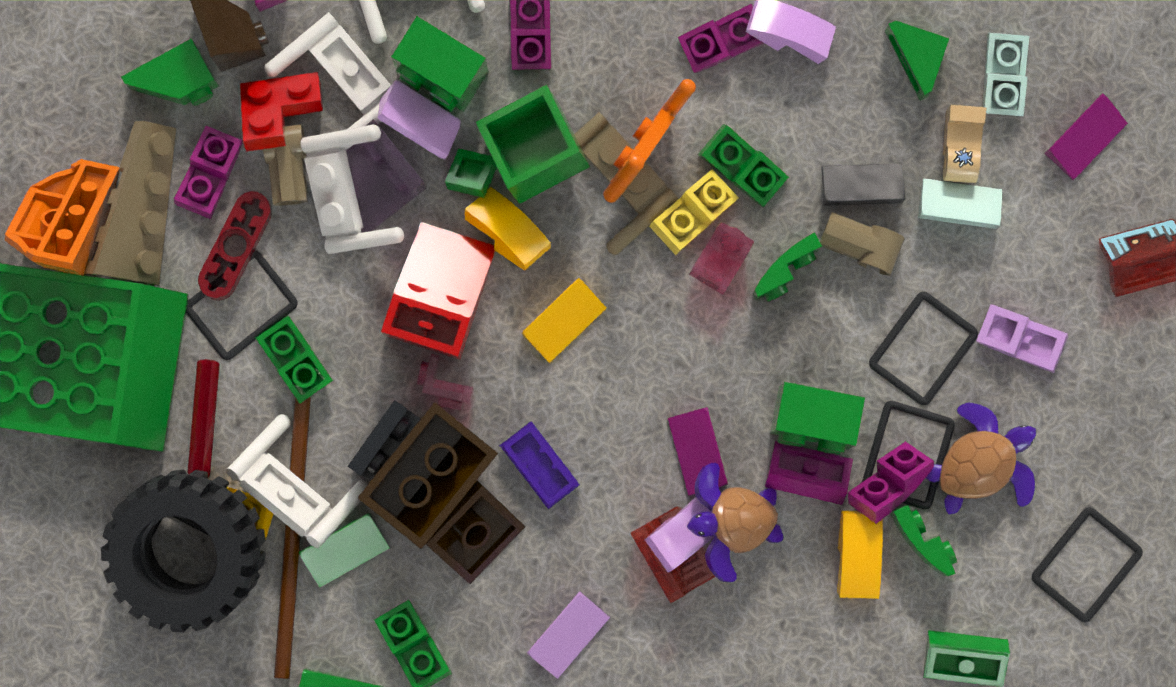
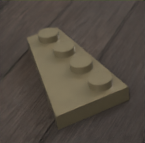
[84,121,176,285]

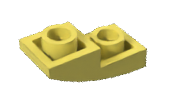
[649,169,739,255]

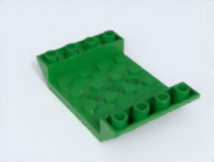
[0,263,189,452]

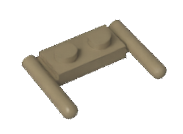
[574,112,678,255]

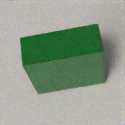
[445,148,497,198]

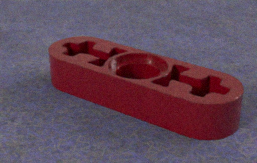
[198,191,272,301]

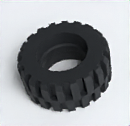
[101,469,266,633]

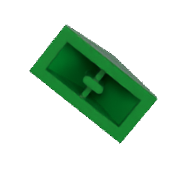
[885,20,949,101]

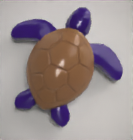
[926,402,1036,514]
[687,463,784,582]

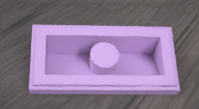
[378,80,461,160]
[527,591,610,679]

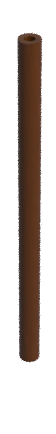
[274,397,311,679]

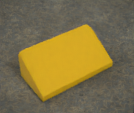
[522,278,607,363]

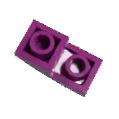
[510,0,551,70]
[678,4,764,73]
[174,126,243,219]
[848,441,934,524]

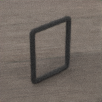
[186,251,298,360]
[869,292,978,405]
[862,400,955,509]
[1031,507,1143,622]

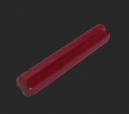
[187,359,220,477]

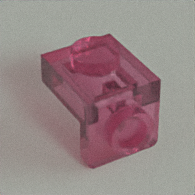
[689,222,754,295]
[417,354,474,411]

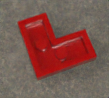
[240,72,323,152]

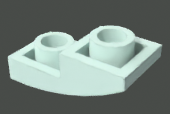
[983,32,1029,116]

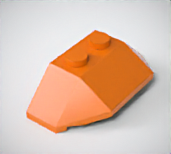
[5,159,119,276]

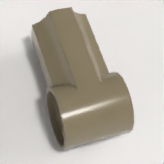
[263,124,308,206]
[820,212,905,276]

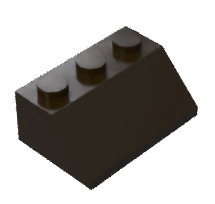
[358,402,499,549]

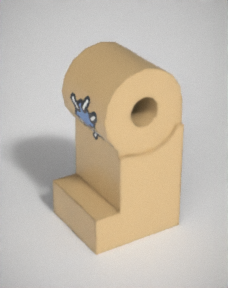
[943,105,987,183]

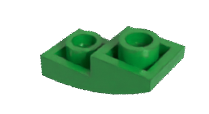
[698,124,789,207]
[752,232,822,302]
[256,315,333,404]
[890,505,957,577]
[374,599,452,687]

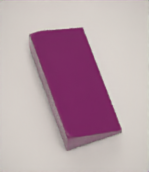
[1044,93,1128,180]
[668,407,728,496]
[765,441,853,505]

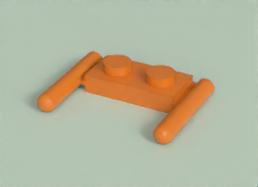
[603,79,696,203]

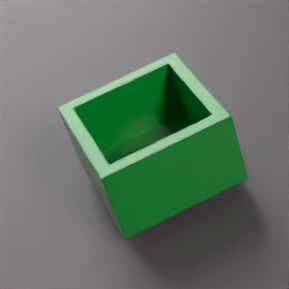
[391,16,489,112]
[476,85,590,204]
[770,382,865,455]

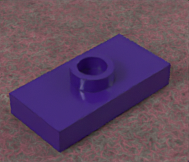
[499,421,580,510]

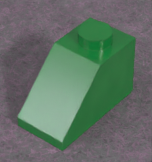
[121,39,219,106]

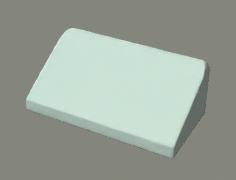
[918,178,1002,229]

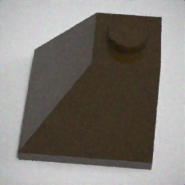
[190,0,269,72]
[425,480,526,584]

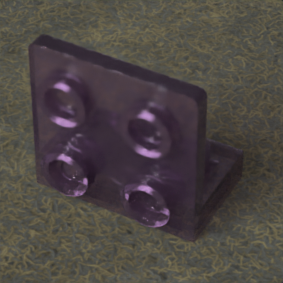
[346,119,426,233]

